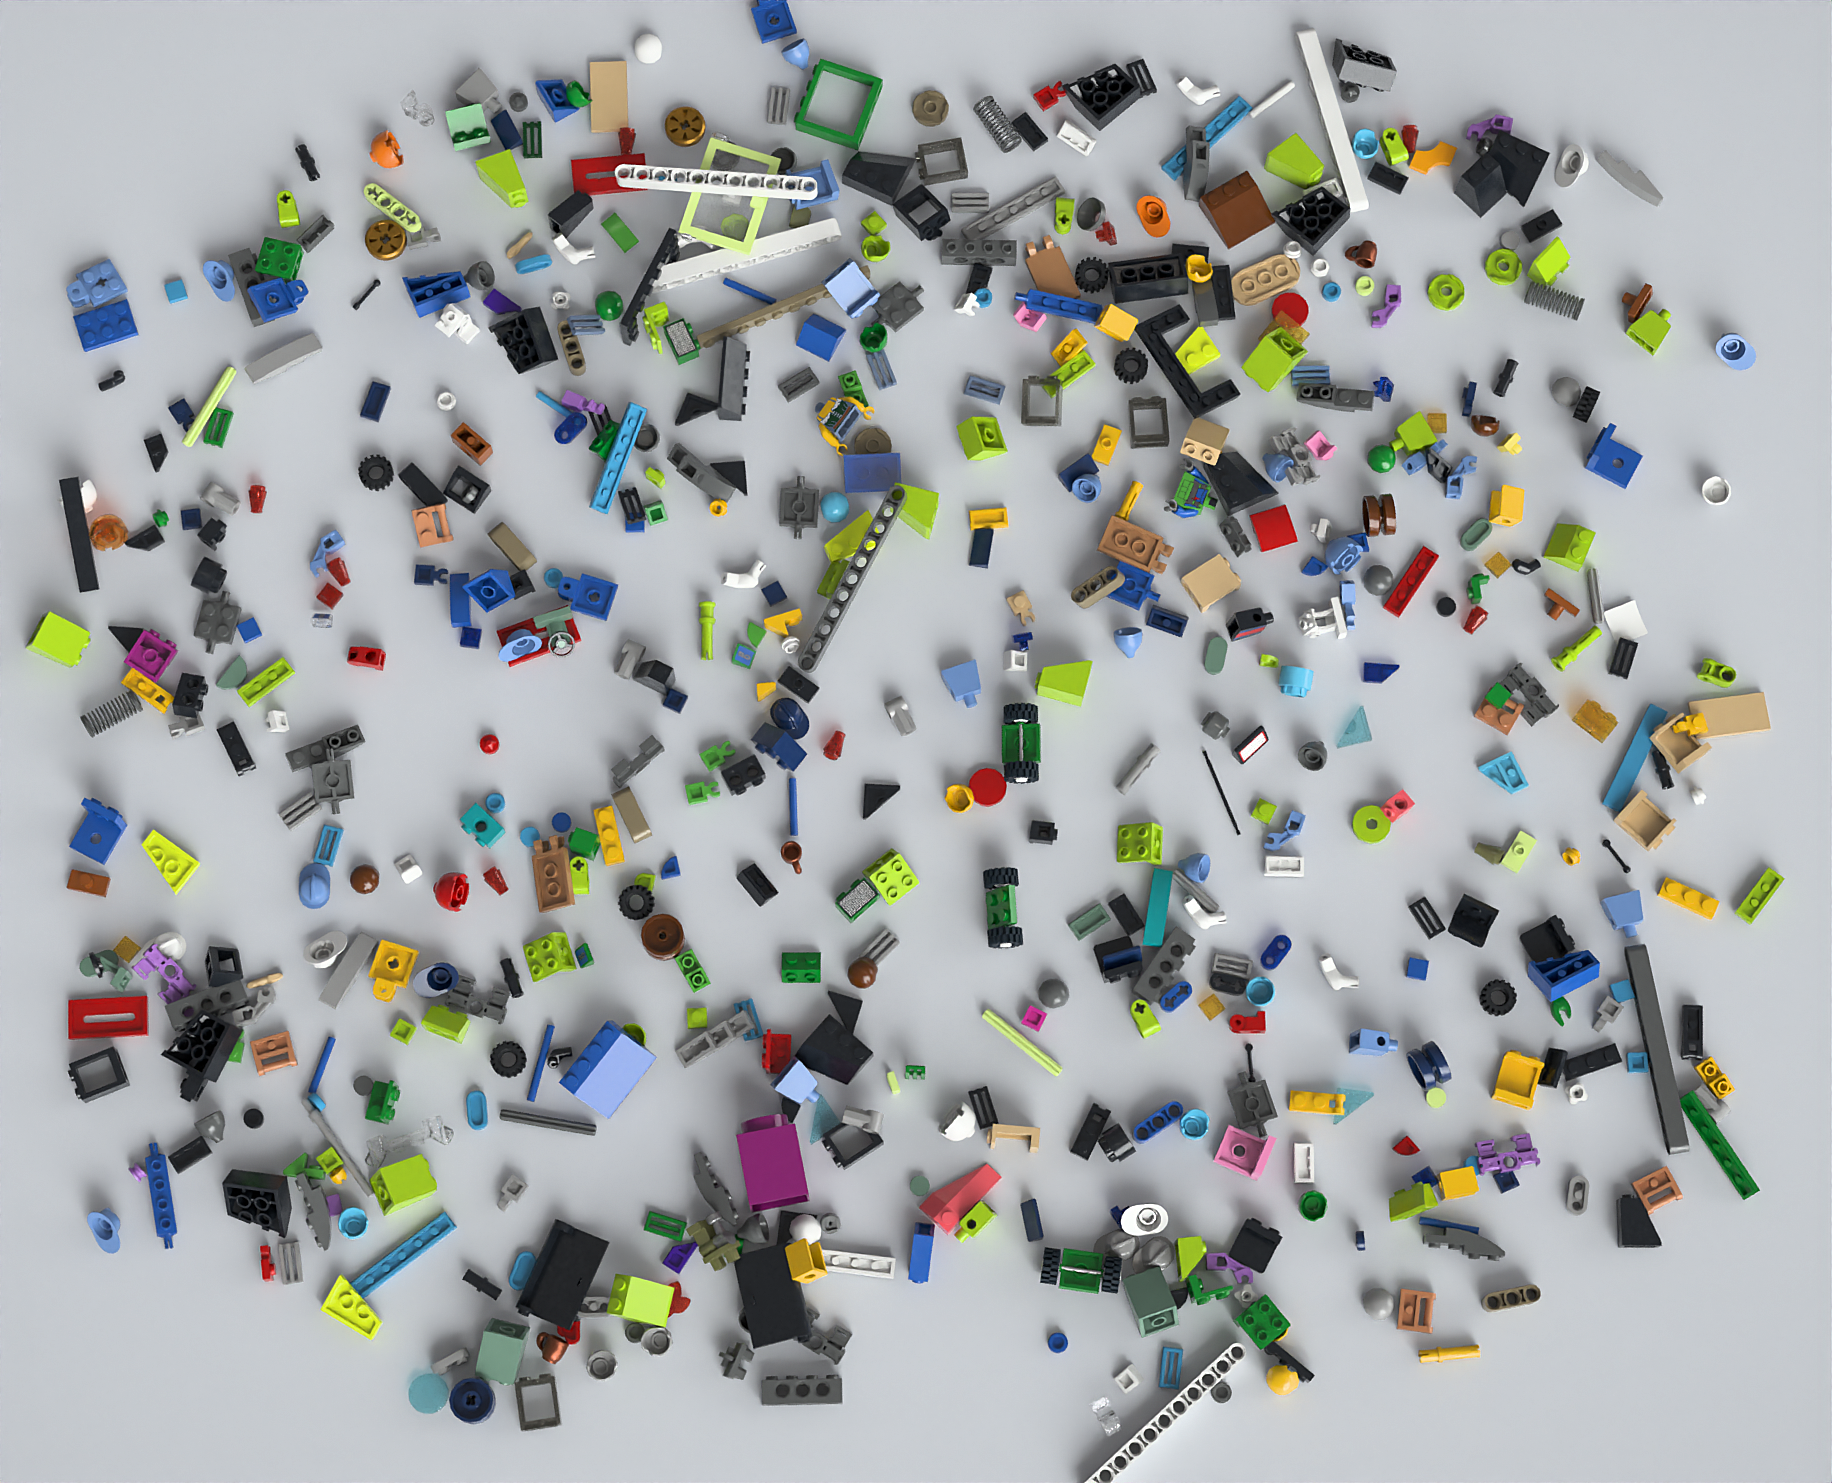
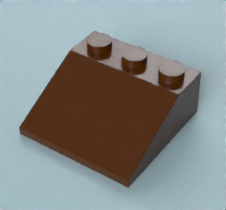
[1199,171,1275,250]

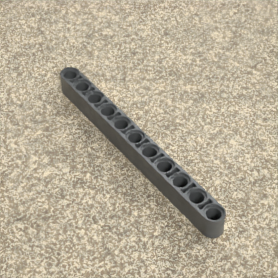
[798,485,907,673]
[1624,944,1690,1155]

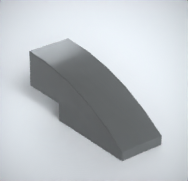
[1191,279,1219,327]

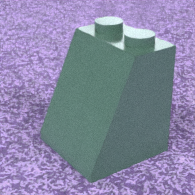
[1122,1266,1179,1338]
[475,1318,530,1386]

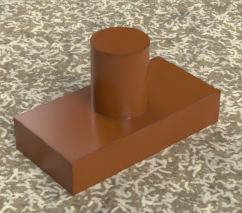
[1622,283,1653,323]
[1544,588,1580,621]
[67,869,111,898]

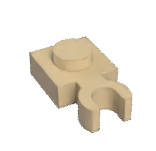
[1006,590,1035,626]

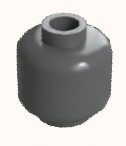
[1201,711,1230,740]

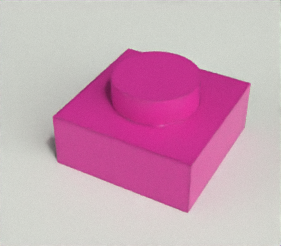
[1021,1005,1047,1032]

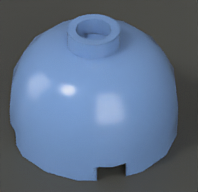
[1324,536,1363,575]

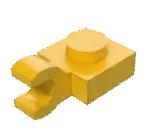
[1672,712,1708,736]

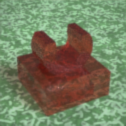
[1095,221,1117,246]
[316,583,344,610]

